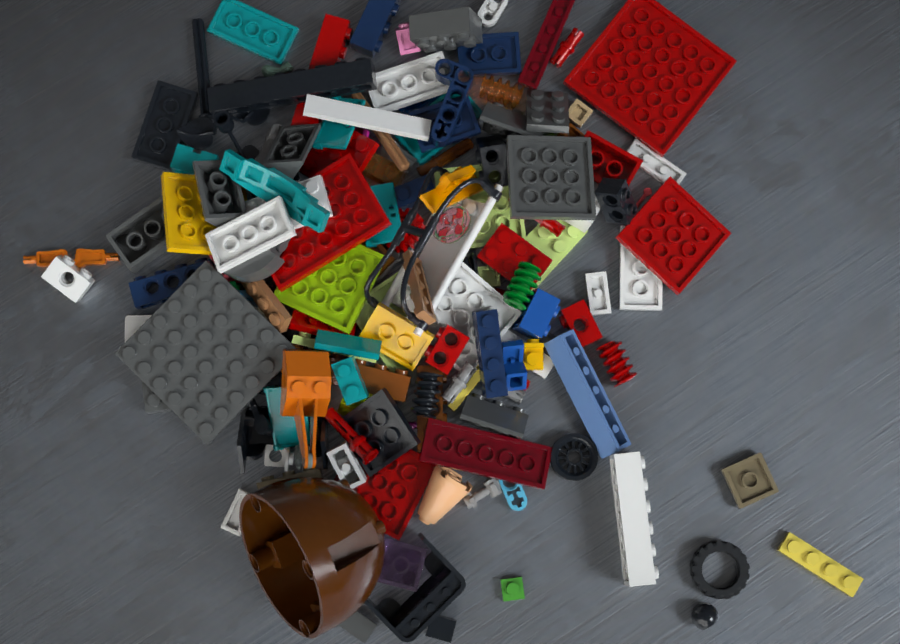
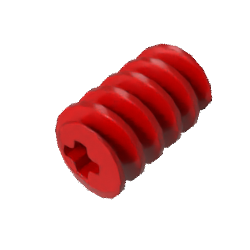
[596,341,637,388]

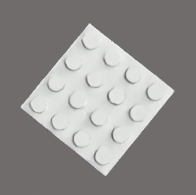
[406,262,522,371]

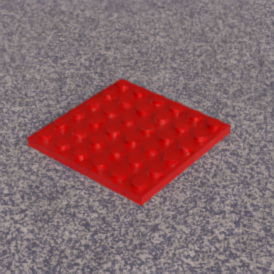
[563,0,737,157]

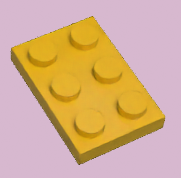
[359,302,435,371]

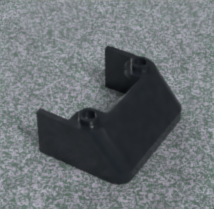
[236,406,329,474]
[364,532,466,642]

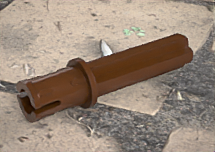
[416,138,474,177]

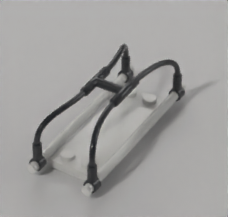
[364,166,503,337]

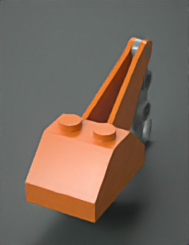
[280,349,331,470]

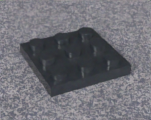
[337,388,421,477]

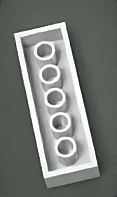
[609,451,659,587]

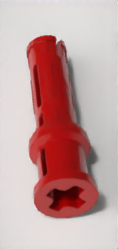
[323,407,379,465]

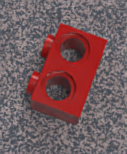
[424,324,470,375]

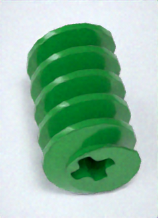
[503,261,541,311]

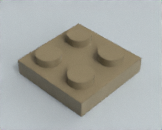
[721,452,779,509]

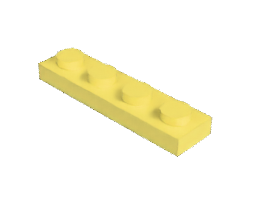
[777,532,864,597]

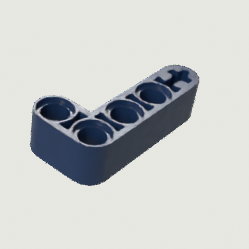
[431,59,474,147]

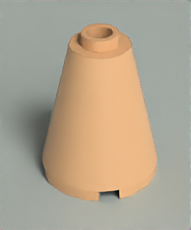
[417,465,473,525]

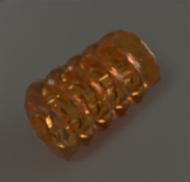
[479,73,526,109]

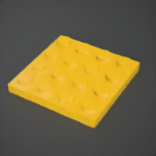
[161,172,247,255]

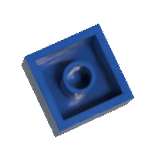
[511,288,561,339]

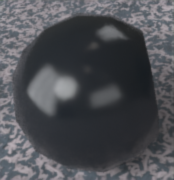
[691,602,719,630]

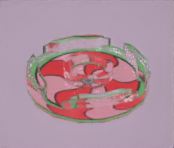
[432,202,471,244]

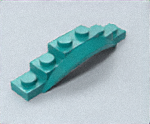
[219,149,331,233]

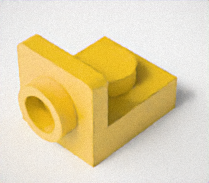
[523,339,544,371]

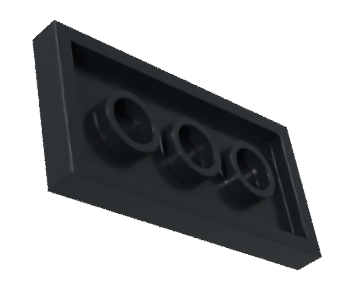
[131,80,199,171]

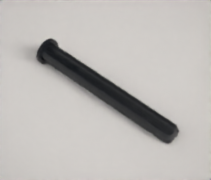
[192,18,213,120]

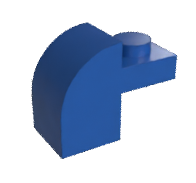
[501,340,528,391]

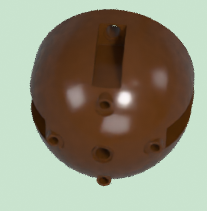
[239,477,386,639]

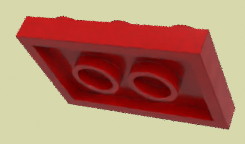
[476,223,553,290]

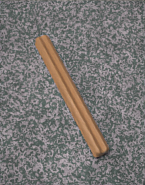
[351,92,410,171]

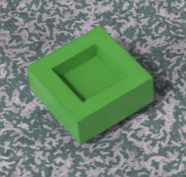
[500,576,525,601]

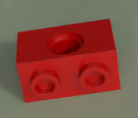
[558,299,603,348]

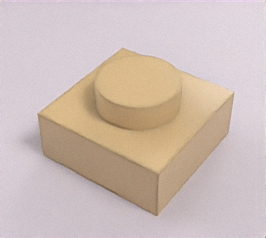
[569,99,593,128]

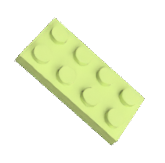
[526,220,588,290]

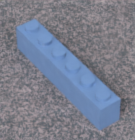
[544,329,631,459]

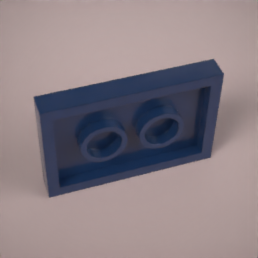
[457,32,522,78]
[408,96,481,153]

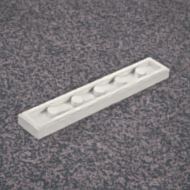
[303,94,432,141]

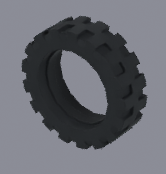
[690,541,750,599]

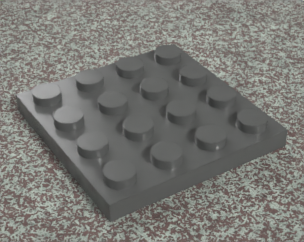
[506,135,596,220]

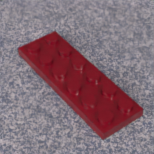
[418,418,553,490]

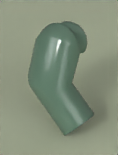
[261,61,294,77]

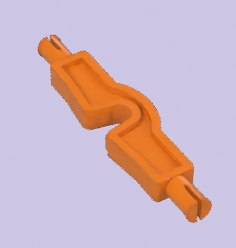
[23,248,120,269]

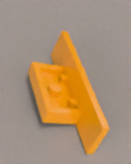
[419,165,484,214]

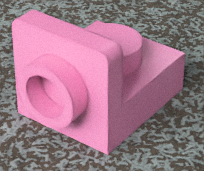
[394,22,421,55]

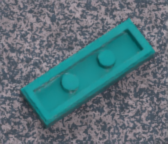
[314,329,382,360]

